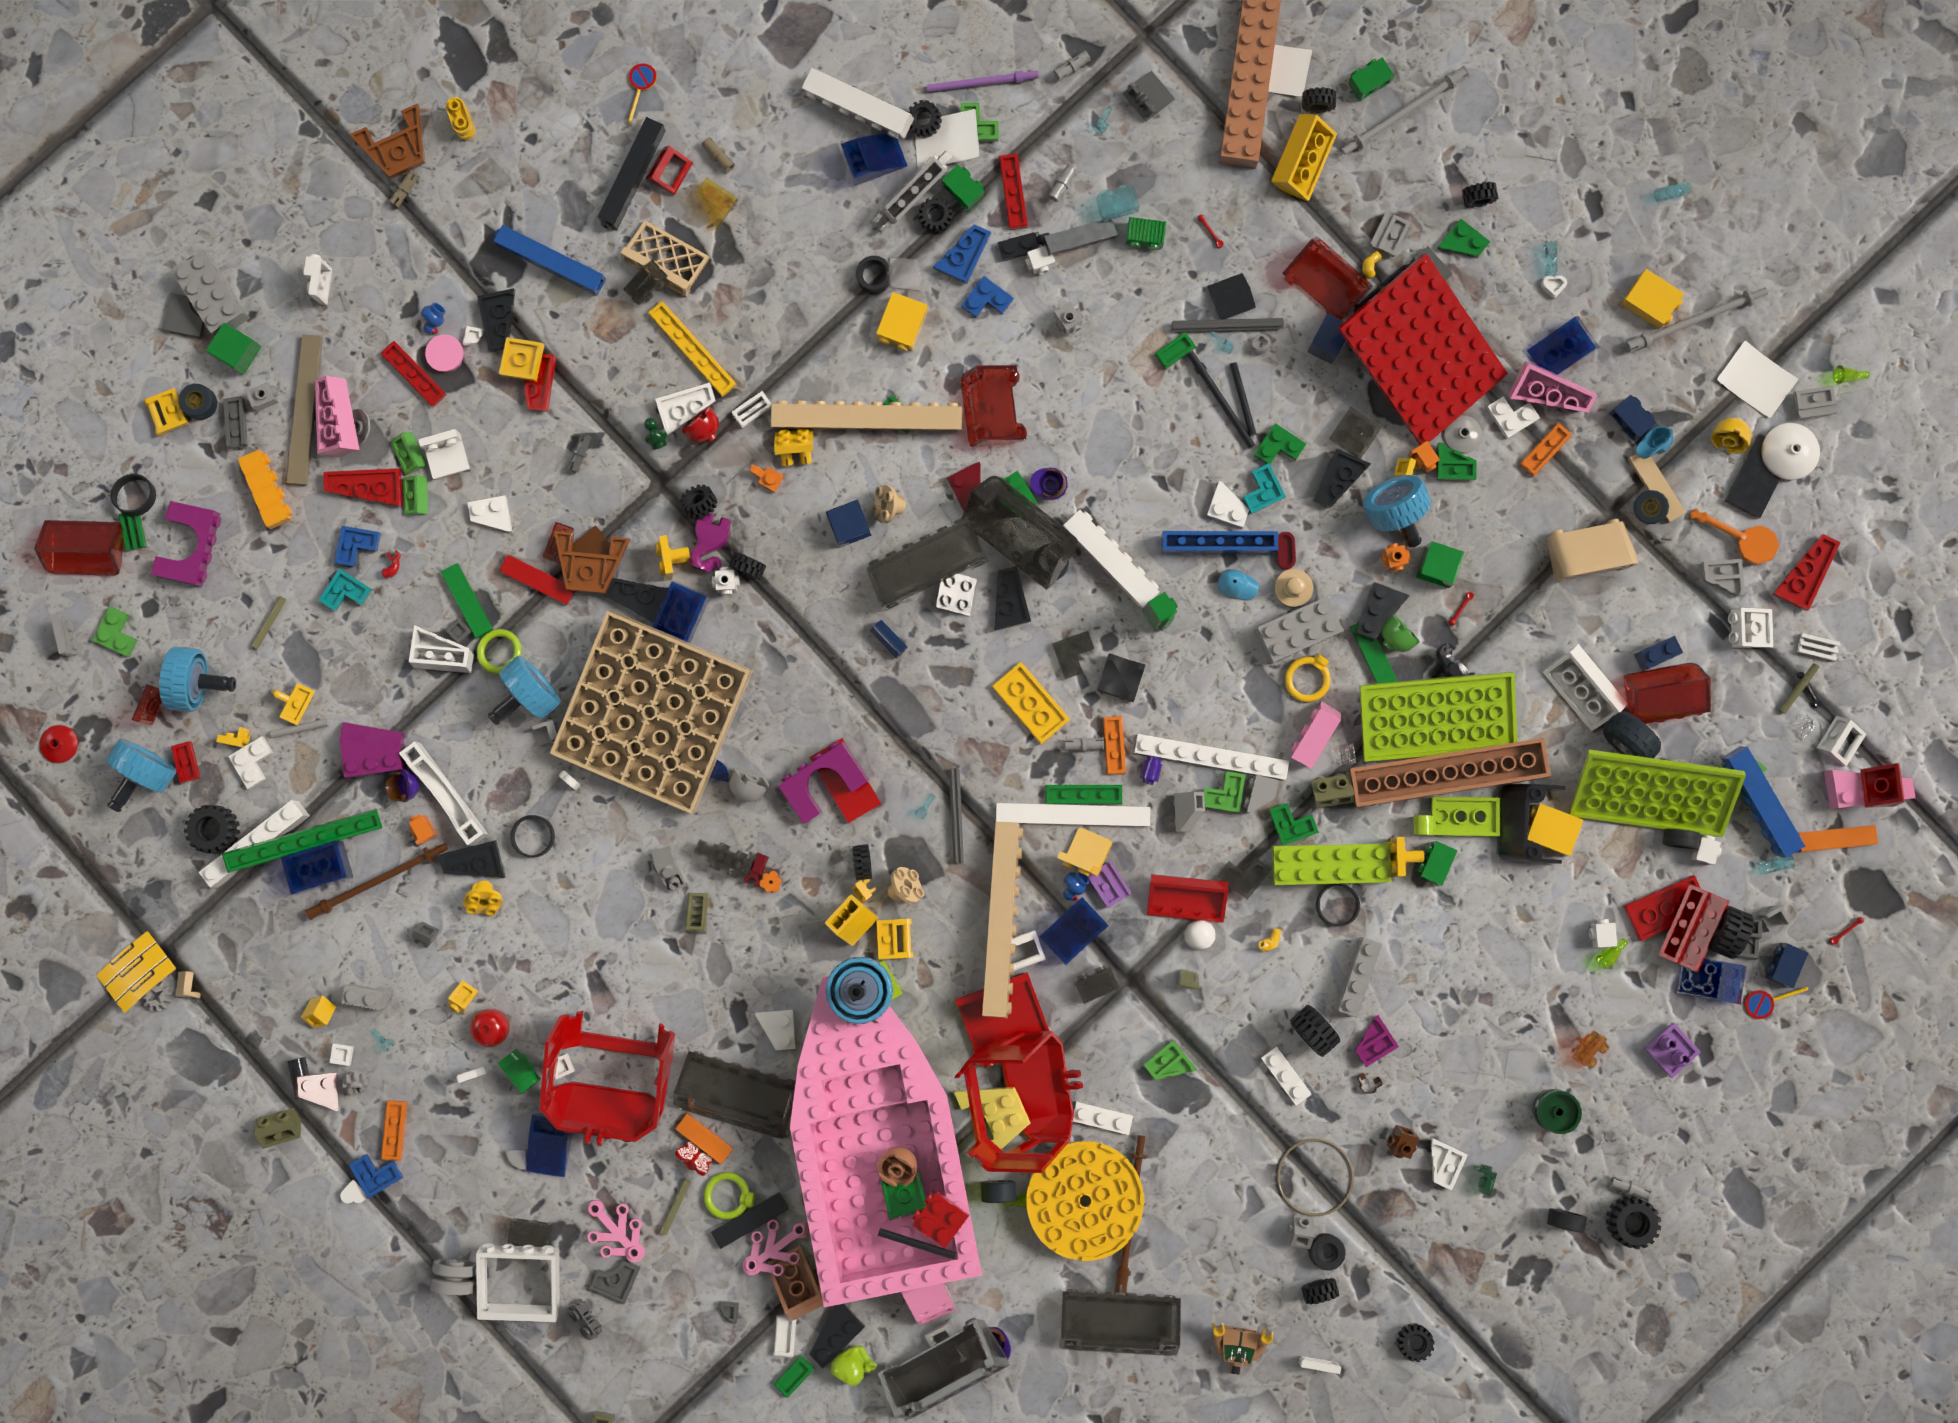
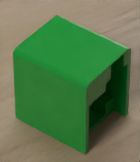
[206,323,262,375]
[1416,541,1465,588]

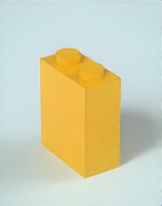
[1620,269,1685,329]
[876,292,928,352]
[1528,803,1584,857]
[825,894,879,946]

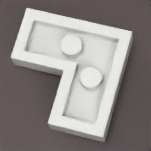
[1486,396,1540,439]
[228,736,273,789]

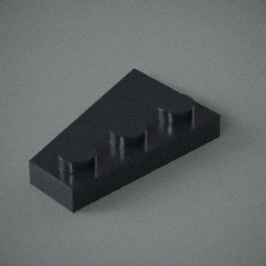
[477,288,516,352]
[1313,448,1371,508]
[994,566,1031,631]
[439,840,506,878]
[809,1303,865,1369]

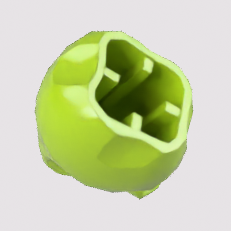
[830,1345,877,1387]

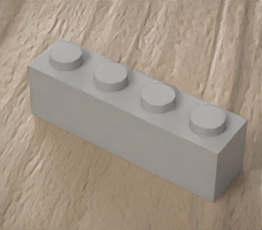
[1335,937,1382,1018]

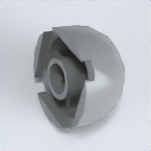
[729,767,769,803]

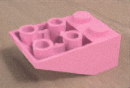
[901,1283,956,1326]

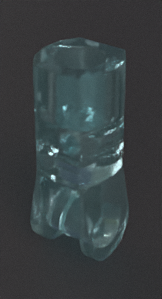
[1654,182,1692,202]
[1543,241,1558,276]
[1757,855,1795,875]

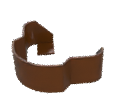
[1357,1073,1383,1094]

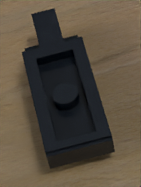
[998,232,1050,261]

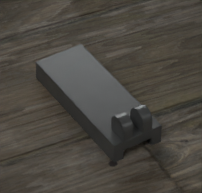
[223,396,248,450]

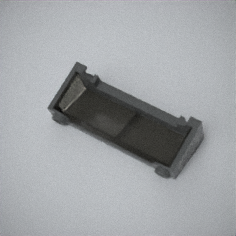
[878,1318,1010,1419]

